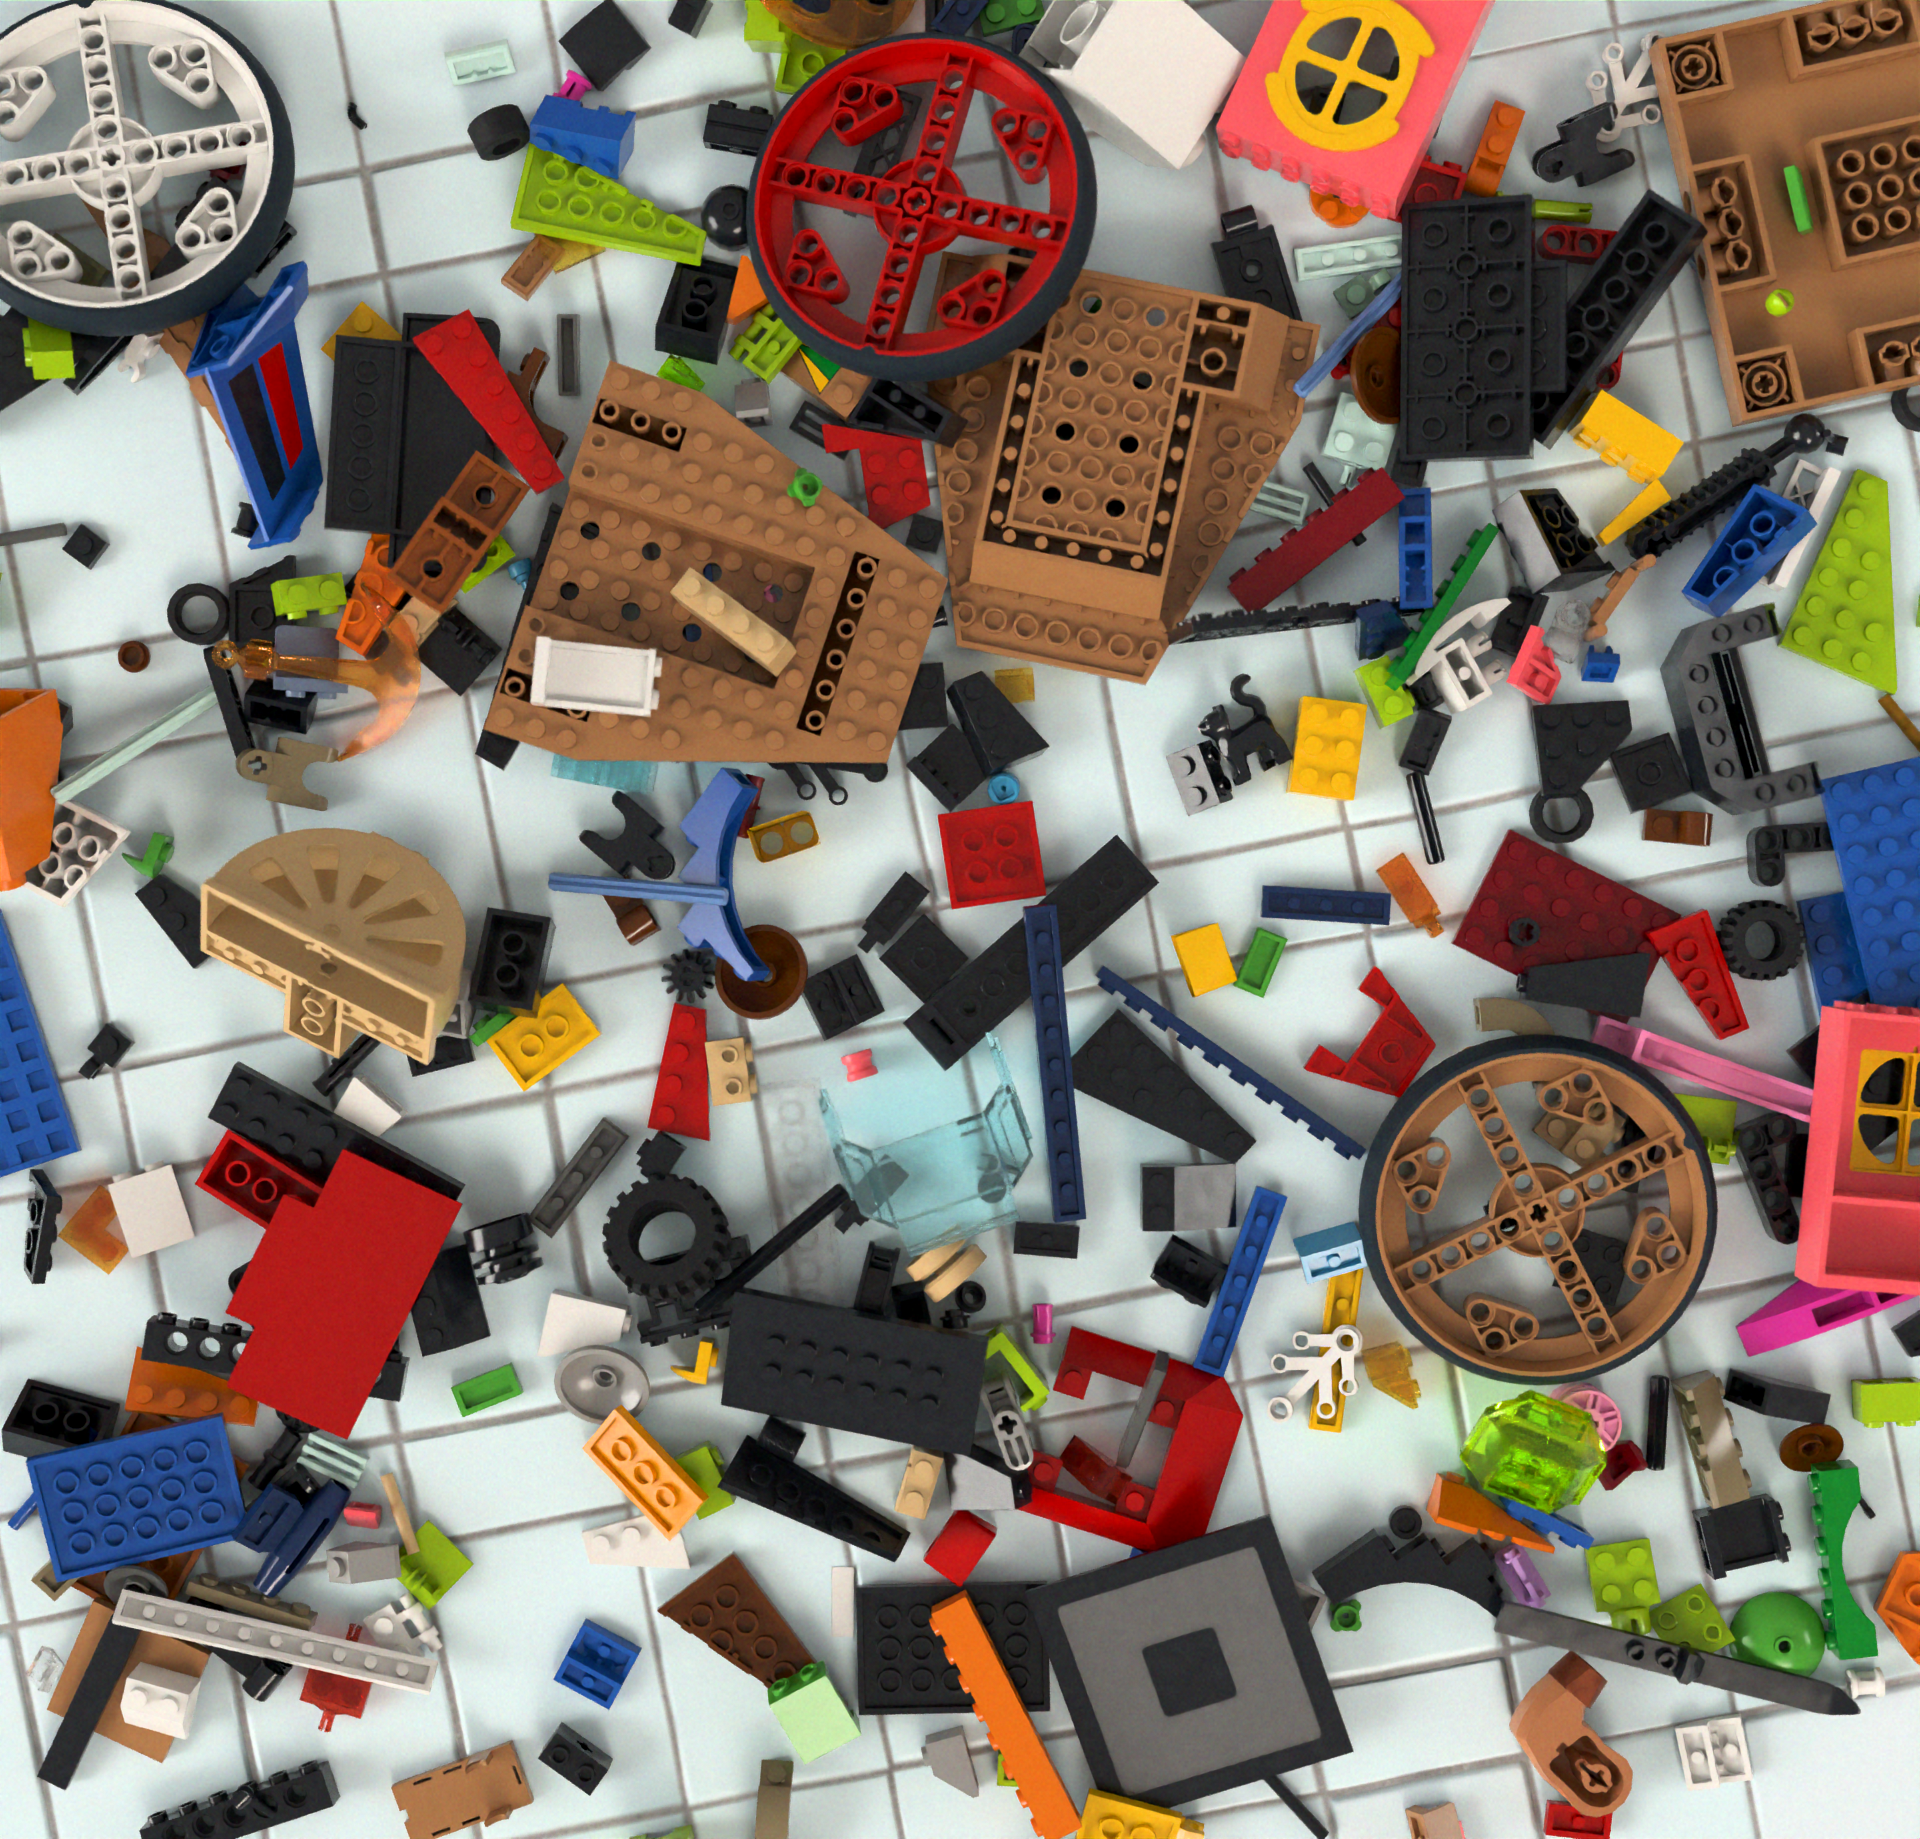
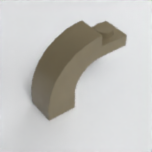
[1473,997,1556,1090]
[755,1759,794,1839]

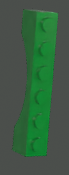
[1807,1459,1878,1660]

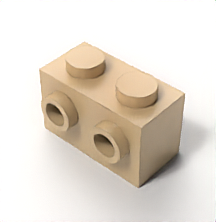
[705,1036,758,1106]

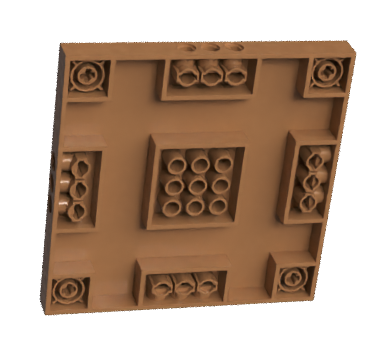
[1648,0,1920,427]

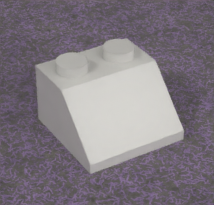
[120,1662,202,1740]

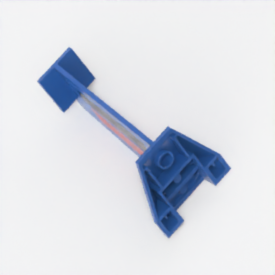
[185,261,323,550]

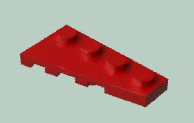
[647,1003,711,1141]

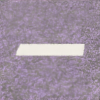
[832,1567,854,1637]

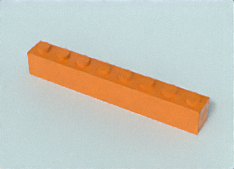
[929,1589,1082,1839]

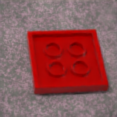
[938,801,1047,910]

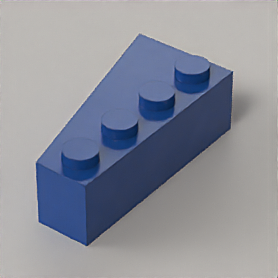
[1681,484,1818,618]

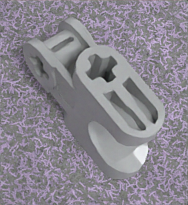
[981,1369,1034,1470]

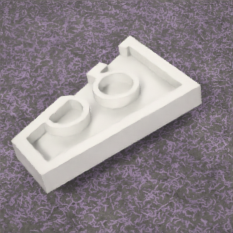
[581,1514,691,1569]

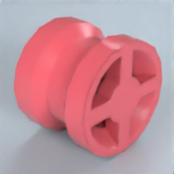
[841,1048,878,1082]

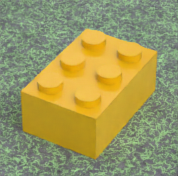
[1568,390,1684,484]
[1286,696,1367,802]

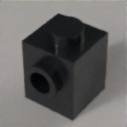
[636,1131,687,1179]

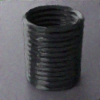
[755,1415,807,1463]

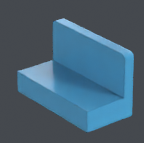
[1293,1222,1368,1284]

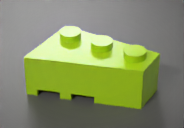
[744,0,793,53]

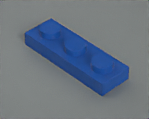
[1498,1487,1594,1550]

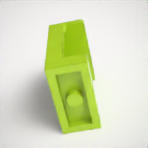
[984,1323,1050,1412]

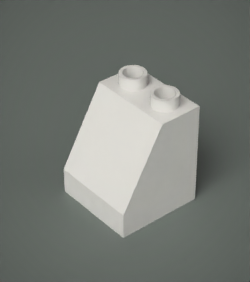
[1019,0,1247,170]

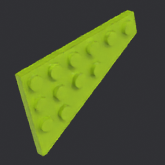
[1777,469,1897,695]

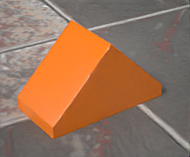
[727,255,770,325]

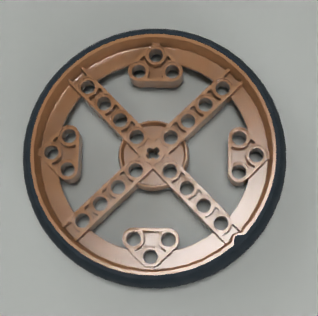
[1358,1034,1718,1386]

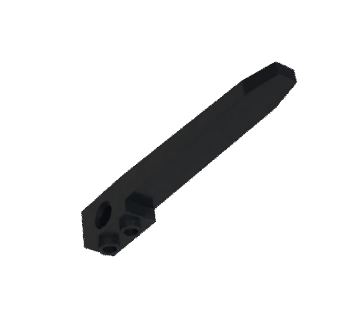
[63,175,241,396]

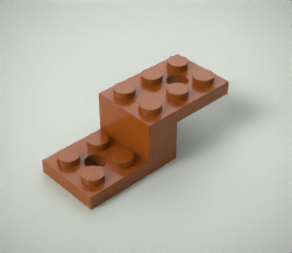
[386,450,531,616]

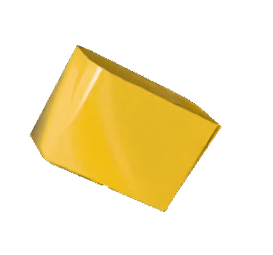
[747,811,821,863]
[1171,923,1237,997]

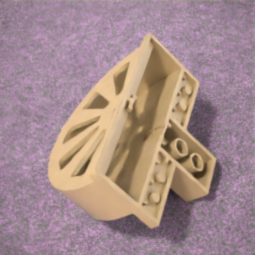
[200,828,466,1065]

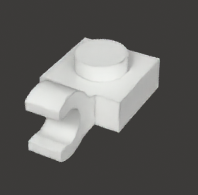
[118,330,164,383]

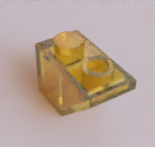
[1361,1341,1421,1409]

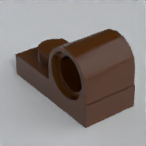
[1642,808,1713,847]
[602,875,662,946]

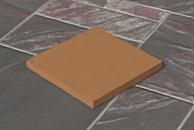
[47,1597,212,1763]

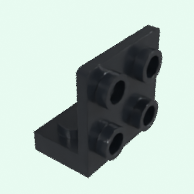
[906,724,988,813]

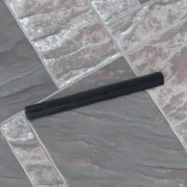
[694,1183,849,1318]

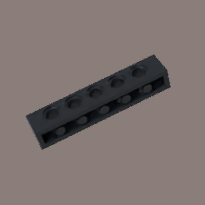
[139,1760,340,1839]

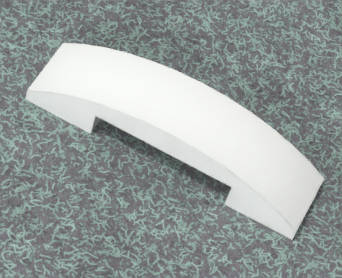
[1405,598,1511,687]

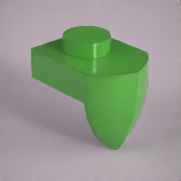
[122,832,175,879]

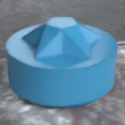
[988,771,1020,805]

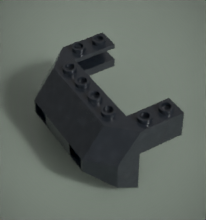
[1660,602,1826,816]

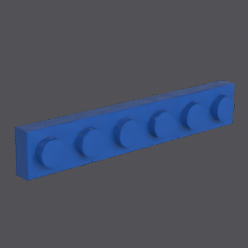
[1192,1185,1288,1377]

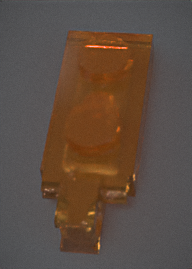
[1375,853,1444,938]

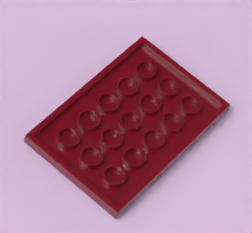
[1451,829,1681,1024]

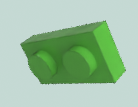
[979,0,1045,37]

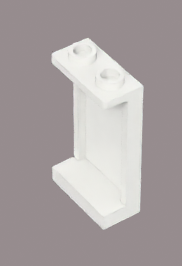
[530,636,662,717]

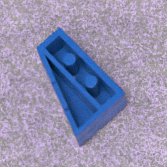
[530,95,636,180]

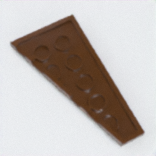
[657,1551,848,1707]

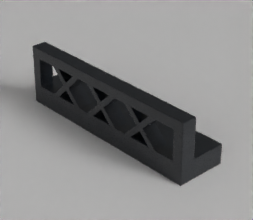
[843,89,922,219]

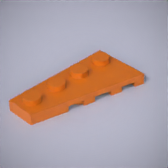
[335,534,406,657]
[125,1346,260,1427]

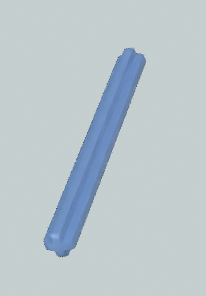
[1293,271,1401,398]
[548,872,729,906]

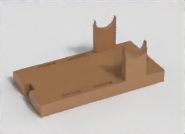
[391,1740,534,1839]

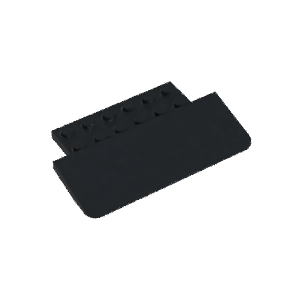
[324,313,501,573]

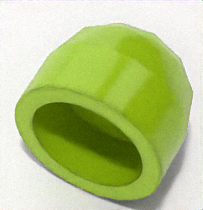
[1765,288,1794,316]

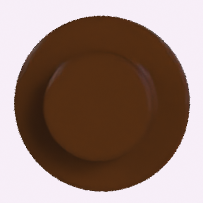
[118,641,151,673]

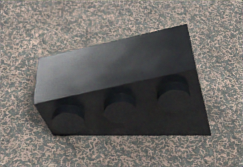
[848,378,969,448]

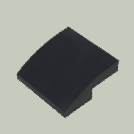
[559,0,651,91]
[801,954,885,1041]

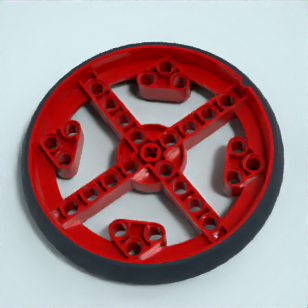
[746,32,1097,382]

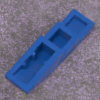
[1398,487,1433,609]

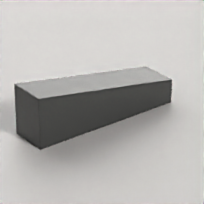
[557,314,580,396]

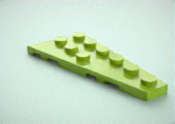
[510,142,707,266]

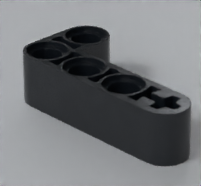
[1746,822,1834,887]
[1732,1112,1800,1245]
[186,1596,293,1702]

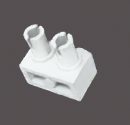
[1428,631,1507,714]

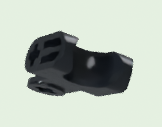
[1531,102,1635,187]
[579,790,676,880]

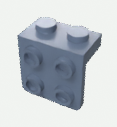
[273,625,348,699]

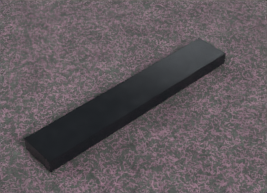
[37,1613,142,1790]

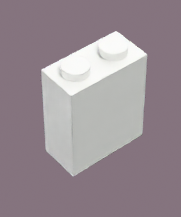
[108,1160,195,1258]

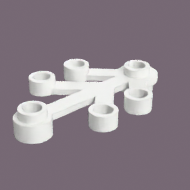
[1586,30,1667,143]
[1267,1324,1363,1423]

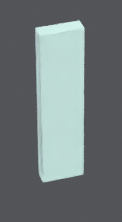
[1293,232,1402,283]

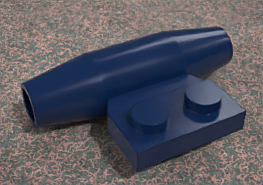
[231,1478,352,1598]

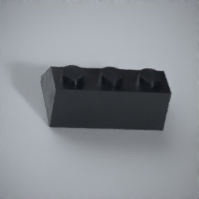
[411,1244,491,1357]
[1,1379,120,1457]

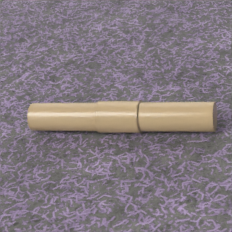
[380,1473,420,1556]

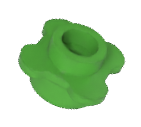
[787,468,823,507]
[1329,1599,1362,1632]

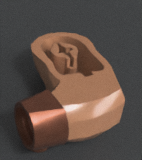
[1509,1651,1633,1818]

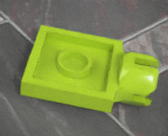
[1584,1538,1661,1635]

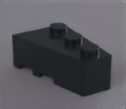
[946,671,1050,778]

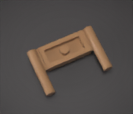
[1581,554,1656,642]

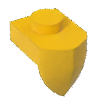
[670,1337,719,1385]

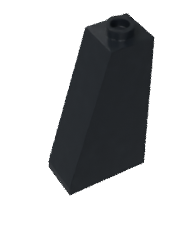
[1516,952,1650,1018]

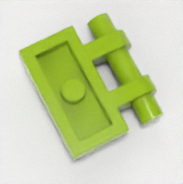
[728,303,803,384]

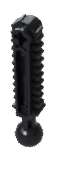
[1625,413,1825,560]

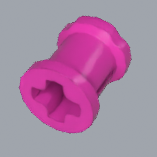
[552,70,593,101]

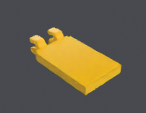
[1075,1788,1204,1839]

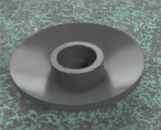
[104,1565,168,1604]

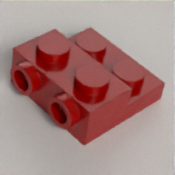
[1387,154,1468,224]

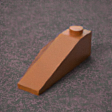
[1426,1471,1555,1554]

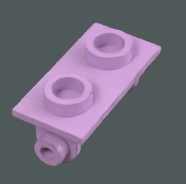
[1494,1543,1551,1609]

